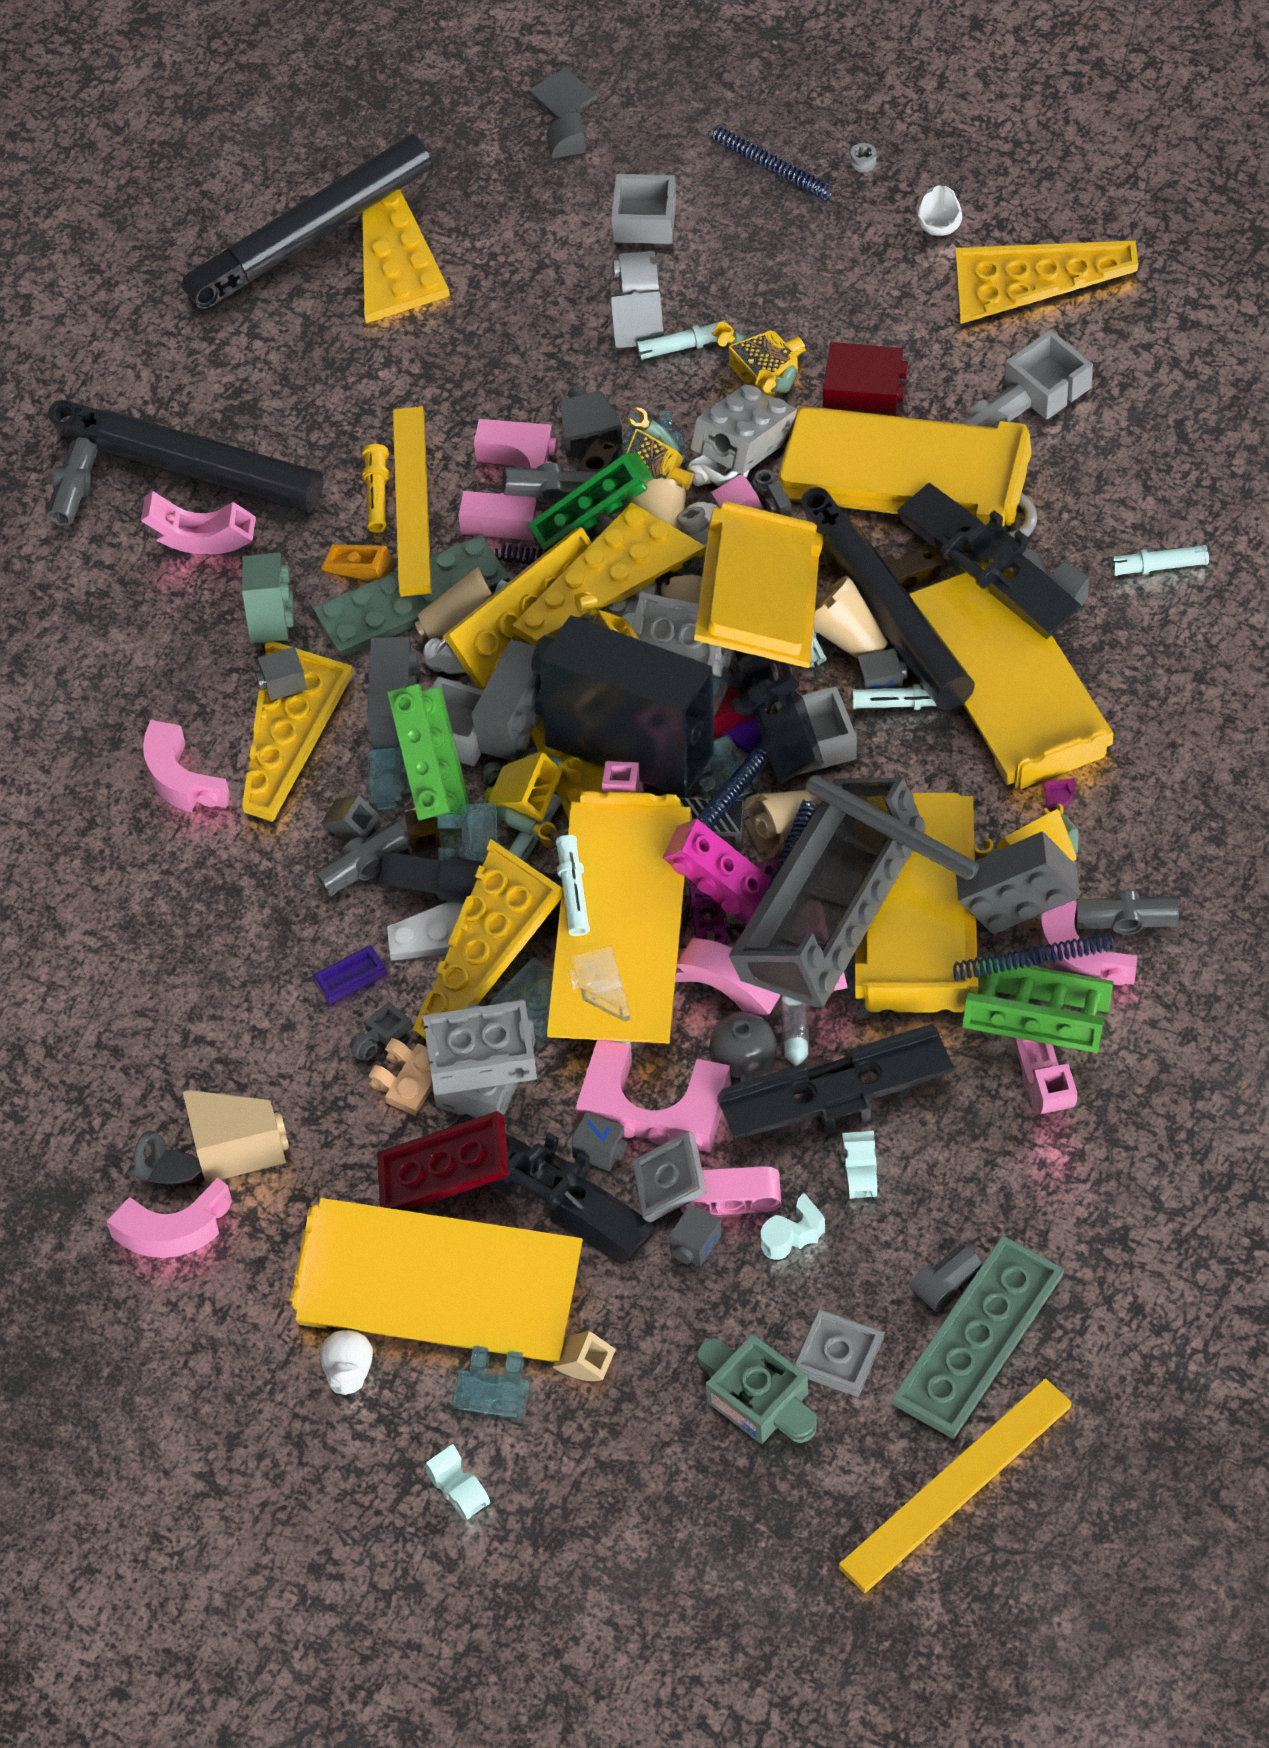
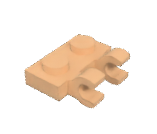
[369,1038,433,1116]

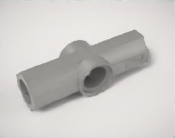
[959,384,1031,428]

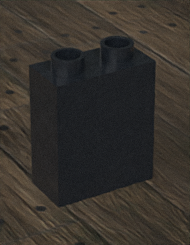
[531,615,714,798]

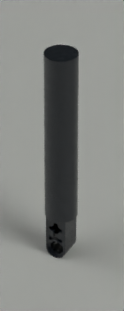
[182,134,433,309]
[48,400,323,512]
[801,487,975,710]
[378,851,690,941]

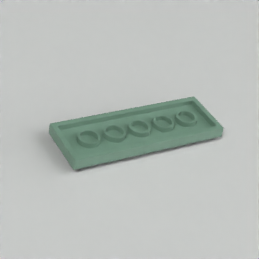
[313,534,510,660]
[892,1235,1064,1439]

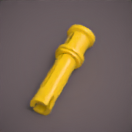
[361,444,389,533]

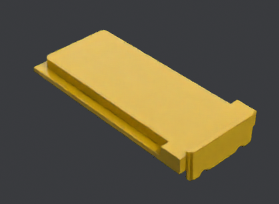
[777,405,1031,527]
[693,501,823,668]
[909,566,1113,790]
[547,791,692,1044]
[855,793,979,1012]
[290,1198,583,1362]

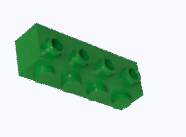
[528,452,654,550]

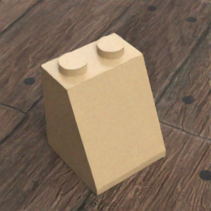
[183,1090,290,1183]

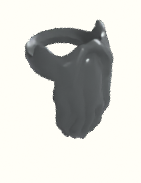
[127,1131,201,1184]

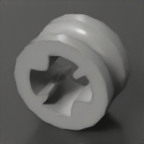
[850,143,877,172]
[678,507,709,535]

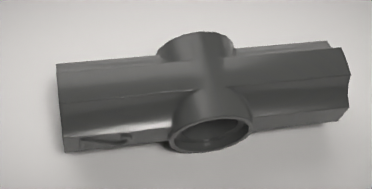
[46,437,98,527]
[502,463,597,504]
[313,821,411,897]
[1075,890,1179,935]

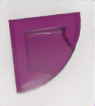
[1042,778,1075,812]

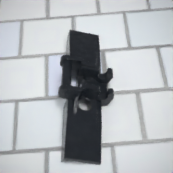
[898,483,1081,639]
[723,650,824,784]
[717,1024,954,1139]
[450,1114,657,1263]

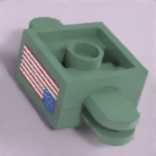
[698,1334,817,1444]

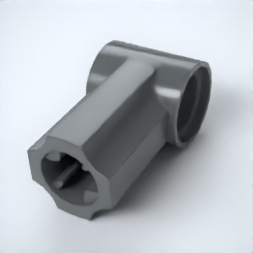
[910,1244,982,1312]

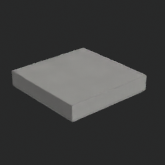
[632,1131,707,1222]
[794,1308,885,1398]

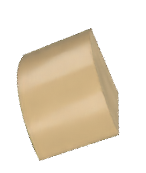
[552,1331,616,1381]

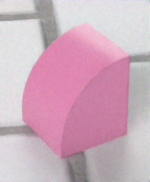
[711,474,765,510]

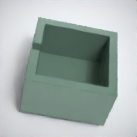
[242,552,294,644]

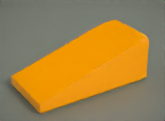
[322,544,394,582]

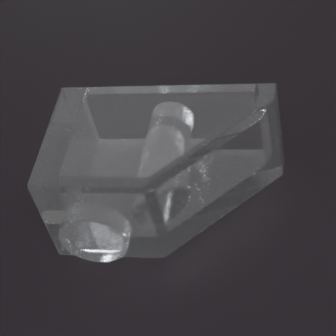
[568,946,631,1022]

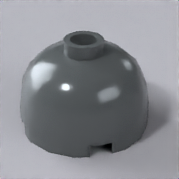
[709,1012,777,1081]

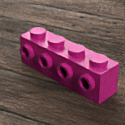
[662,819,771,926]

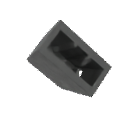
[560,385,623,458]

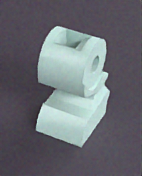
[842,1131,877,1199]
[761,1193,825,1260]
[426,1444,490,1520]

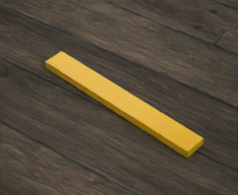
[393,406,432,597]
[839,1378,1072,1594]

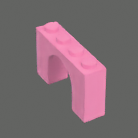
[458,419,558,541]
[576,1040,731,1152]

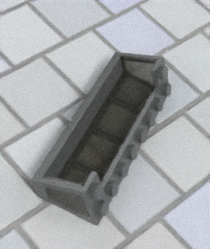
[729,777,925,1007]

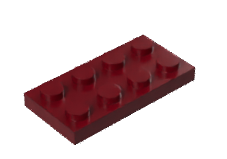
[377,1111,508,1211]

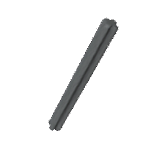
[806,775,979,880]

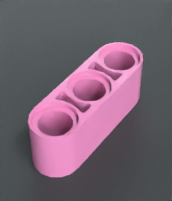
[680,1167,782,1215]

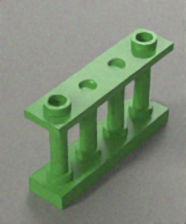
[387,684,472,822]
[962,956,1114,1053]

